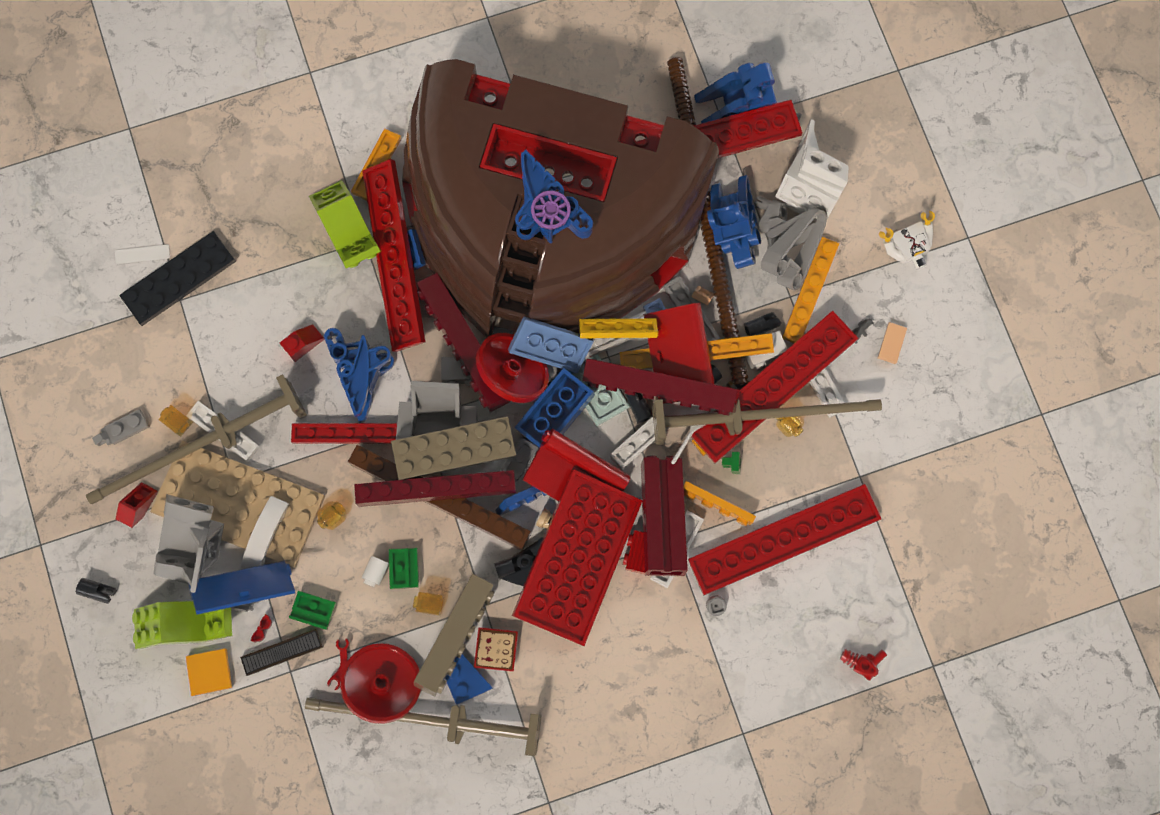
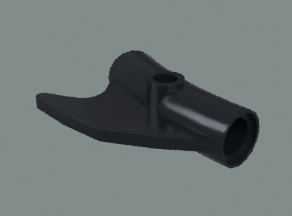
[494,537,543,586]

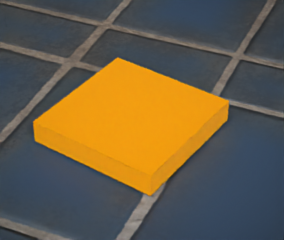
[186,648,232,696]

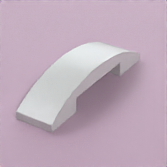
[240,496,289,569]

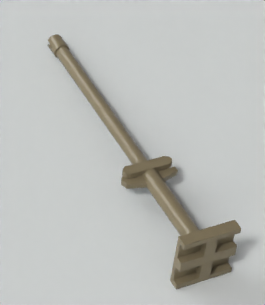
[86,374,307,504]
[652,399,882,445]
[305,698,542,756]

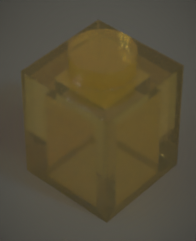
[158,405,193,437]
[413,592,444,616]

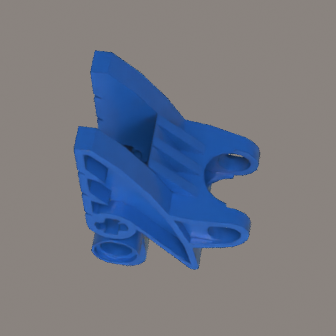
[694,63,777,124]
[515,150,593,243]
[707,175,761,269]
[324,328,394,423]

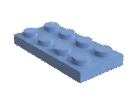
[508,316,594,373]

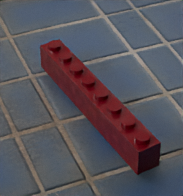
[417,273,511,413]
[582,358,740,416]
[354,470,516,507]

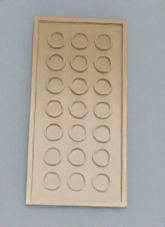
[150,441,325,568]

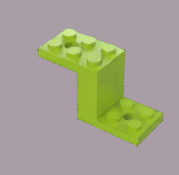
[309,180,381,269]
[132,601,232,649]

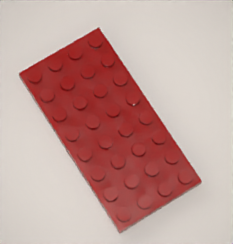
[512,469,642,646]

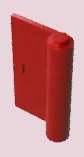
[643,303,715,404]
[522,428,631,502]

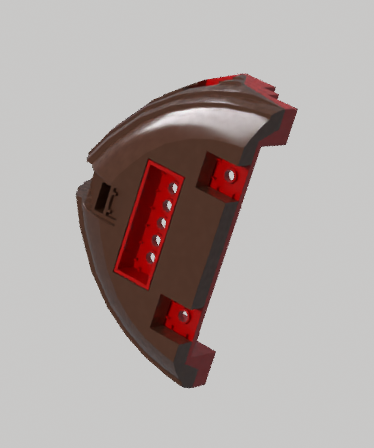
[402,59,719,338]

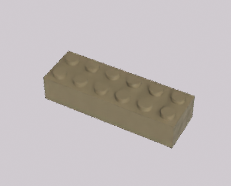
[391,416,517,480]
[414,573,495,697]

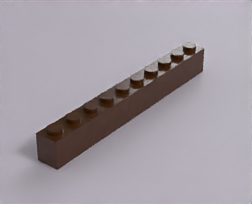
[348,445,531,551]

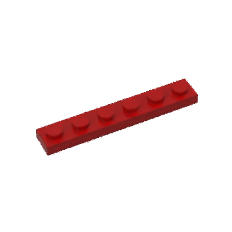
[291,423,397,444]

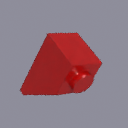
[279,324,325,362]
[115,482,158,528]

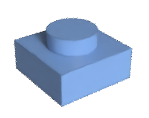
[643,298,666,313]

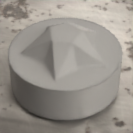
[706,595,727,616]

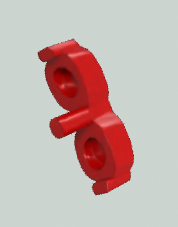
[250,614,272,643]

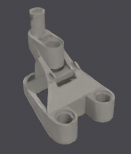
[755,196,827,291]

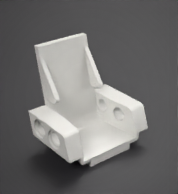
[775,119,849,222]

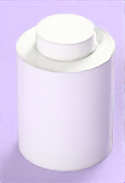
[361,556,389,587]

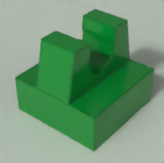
[722,452,741,474]

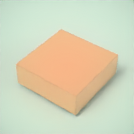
[691,286,714,305]

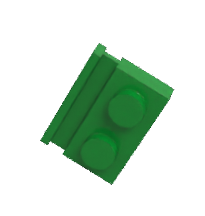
[389,548,419,589]
[289,591,336,630]

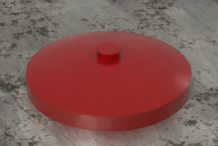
[476,333,549,403]
[340,643,421,724]

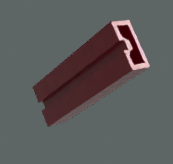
[641,455,688,576]

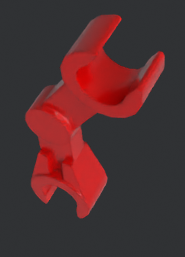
[327,639,350,690]

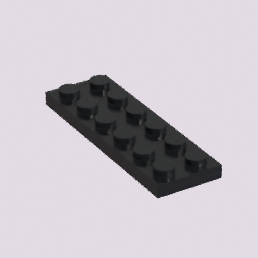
[119,231,236,326]

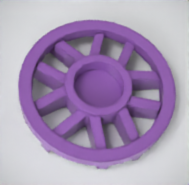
[531,191,570,230]

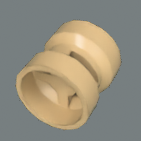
[536,508,553,529]

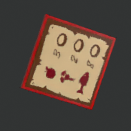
[474,627,518,672]

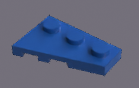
[495,487,547,516]
[445,654,493,705]

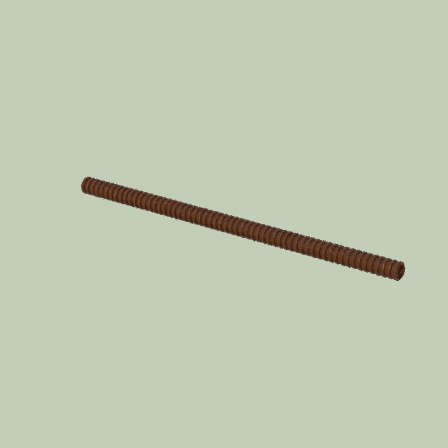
[667,57,750,388]

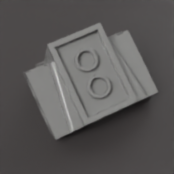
[396,381,478,440]
[153,494,224,593]

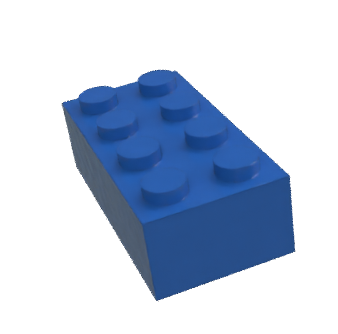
[514,368,595,448]

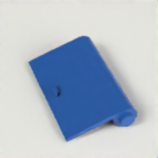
[188,561,295,614]

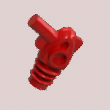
[840,649,887,681]

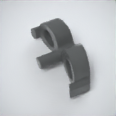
[852,319,874,344]

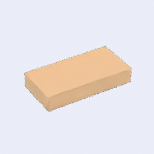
[877,322,907,364]

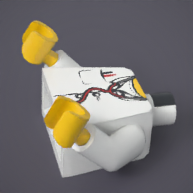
[879,210,935,270]

